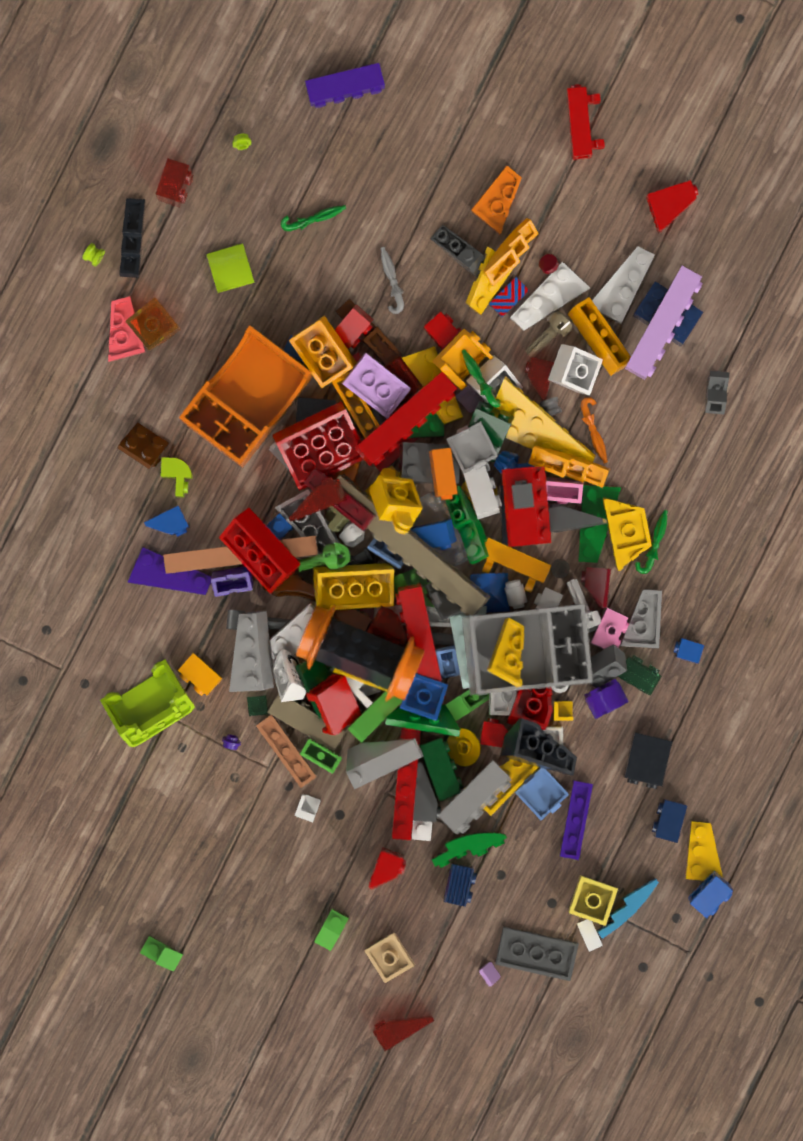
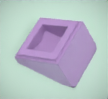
[479,962,500,987]

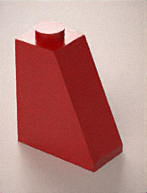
[646,180,699,233]

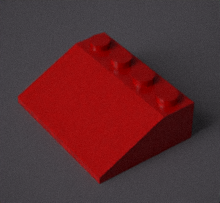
[272,401,364,491]

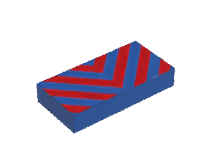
[489,277,529,318]

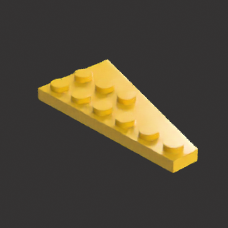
[494,376,596,462]

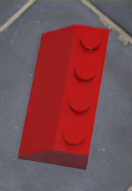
[502,466,551,547]
[219,508,301,594]
[368,847,406,889]

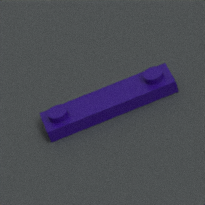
[560,781,593,860]

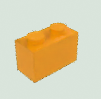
[178,653,223,696]

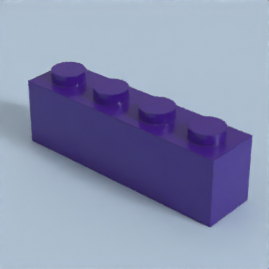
[305,63,385,108]

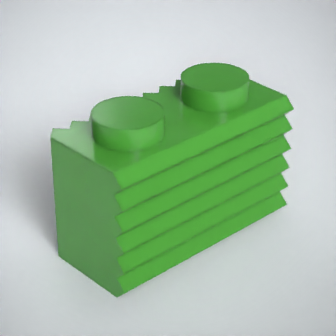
[300,739,342,774]

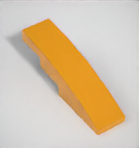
[483,218,539,286]
[528,446,610,488]

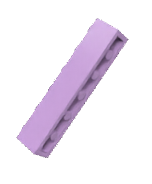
[625,266,703,380]

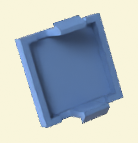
[515,768,569,820]

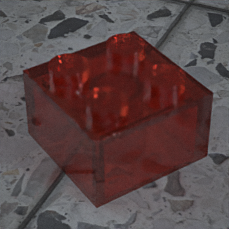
[155,158,194,208]

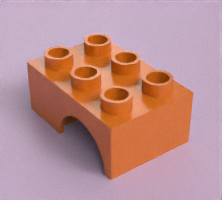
[179,326,313,468]

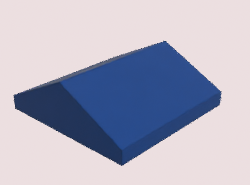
[400,674,448,721]

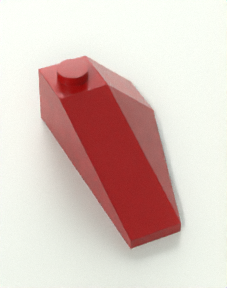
[506,687,552,730]

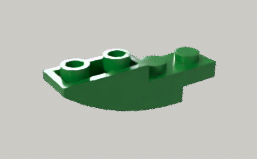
[445,486,489,565]
[431,832,507,868]

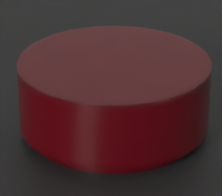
[539,254,559,274]

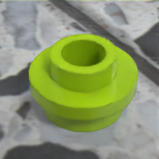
[232,134,252,150]

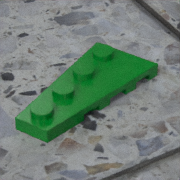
[578,485,621,563]

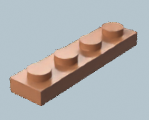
[256,715,317,788]

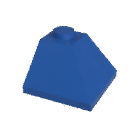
[470,573,510,613]

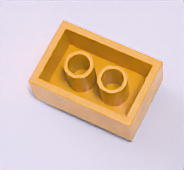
[289,315,357,388]

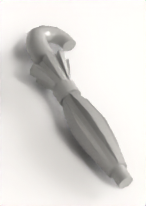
[380,247,404,314]

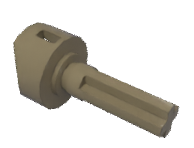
[525,311,572,359]

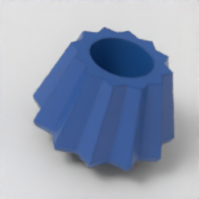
[494,451,519,475]

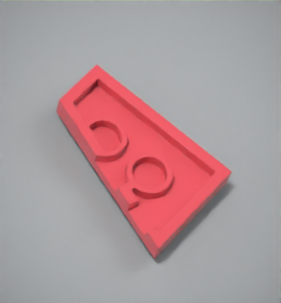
[108,296,145,362]

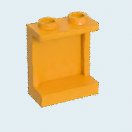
[432,329,493,391]

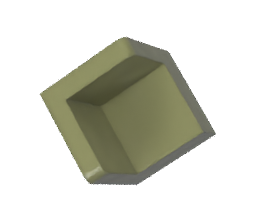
[324,503,350,532]

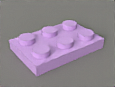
[342,353,411,419]

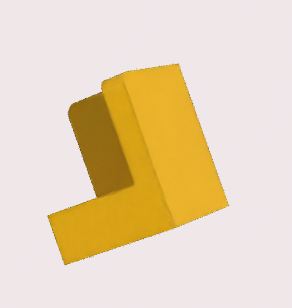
[553,701,573,721]

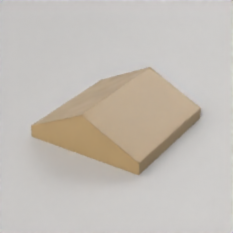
[364,932,415,983]

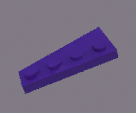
[127,547,211,595]

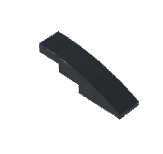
[119,198,145,278]

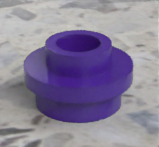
[222,734,241,750]

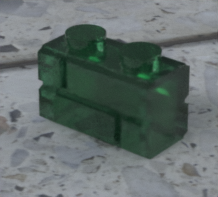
[617,655,662,696]

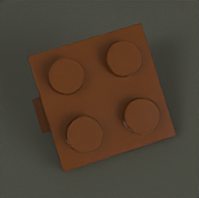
[117,422,169,469]

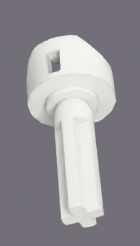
[321,500,365,547]
[566,579,601,633]

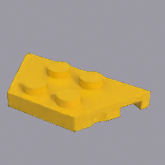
[603,498,652,571]

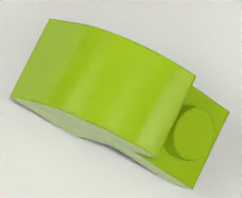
[161,457,193,498]

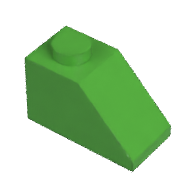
[446,690,489,721]
[314,908,349,951]

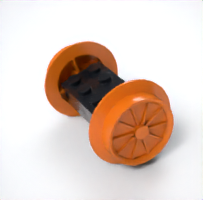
[296,604,425,702]

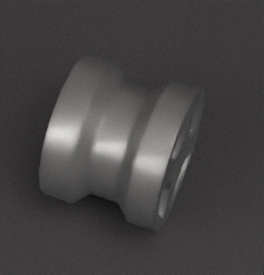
[539,397,562,416]

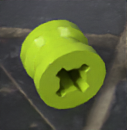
[82,243,105,267]

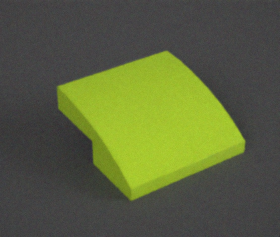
[206,244,255,293]

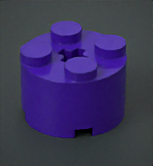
[584,679,629,719]

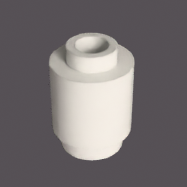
[504,579,527,609]

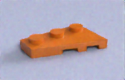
[470,166,522,235]

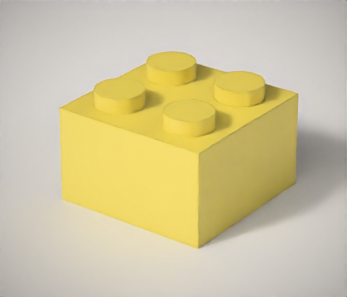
[568,875,618,926]

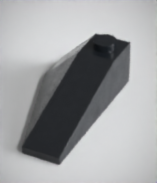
[500,718,577,776]

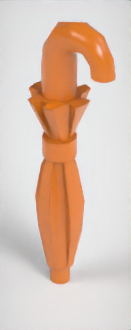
[581,397,608,464]

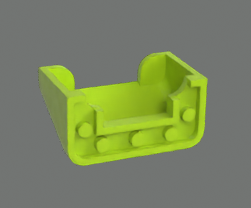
[100,659,195,747]

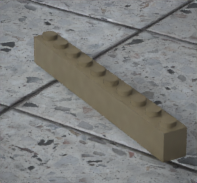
[335,474,490,616]

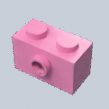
[546,477,583,504]
[590,608,629,649]

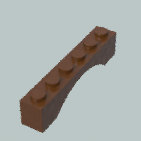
[260,574,372,632]

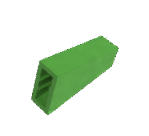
[348,686,402,743]

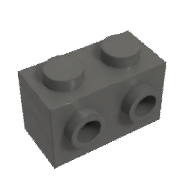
[590,644,627,688]

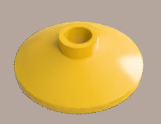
[447,728,481,766]

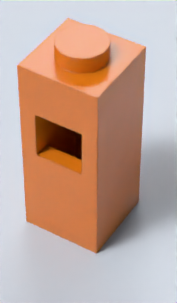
[429,448,457,500]

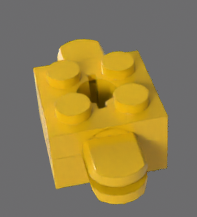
[369,468,423,534]

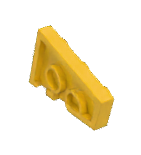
[487,618,524,687]

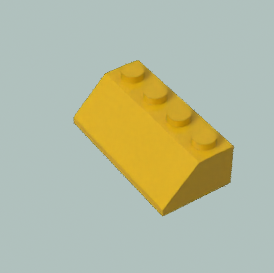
[314,563,394,610]

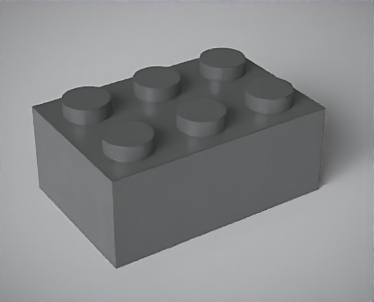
[399,442,460,484]

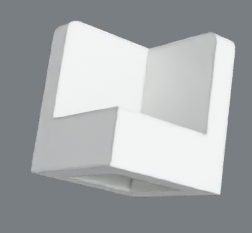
[295,794,321,822]

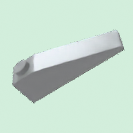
[346,739,423,789]

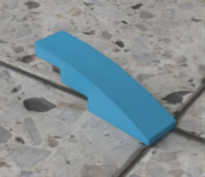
[597,878,659,939]

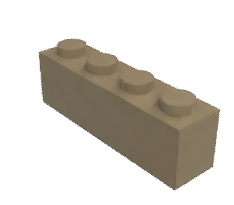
[268,694,346,752]

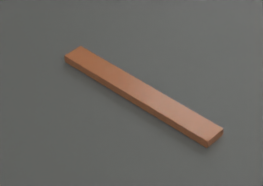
[164,536,318,574]

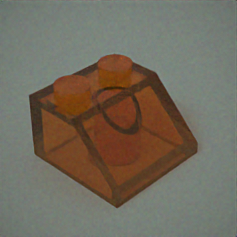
[125,297,181,351]

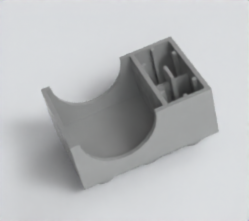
[462,605,593,695]

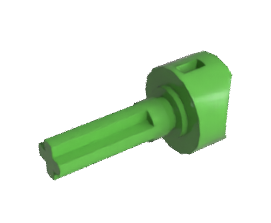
[298,542,350,571]

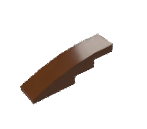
[335,298,403,368]

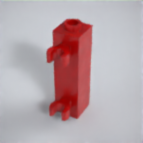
[566,84,605,160]

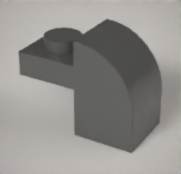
[705,371,729,414]

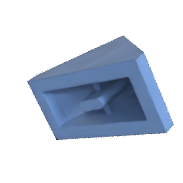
[435,646,460,679]

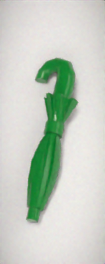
[281,205,346,231]
[462,350,501,408]
[635,510,668,574]

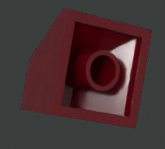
[581,567,611,609]

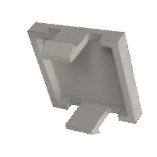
[447,422,498,474]

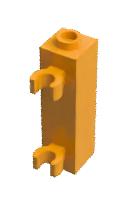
[482,538,551,593]

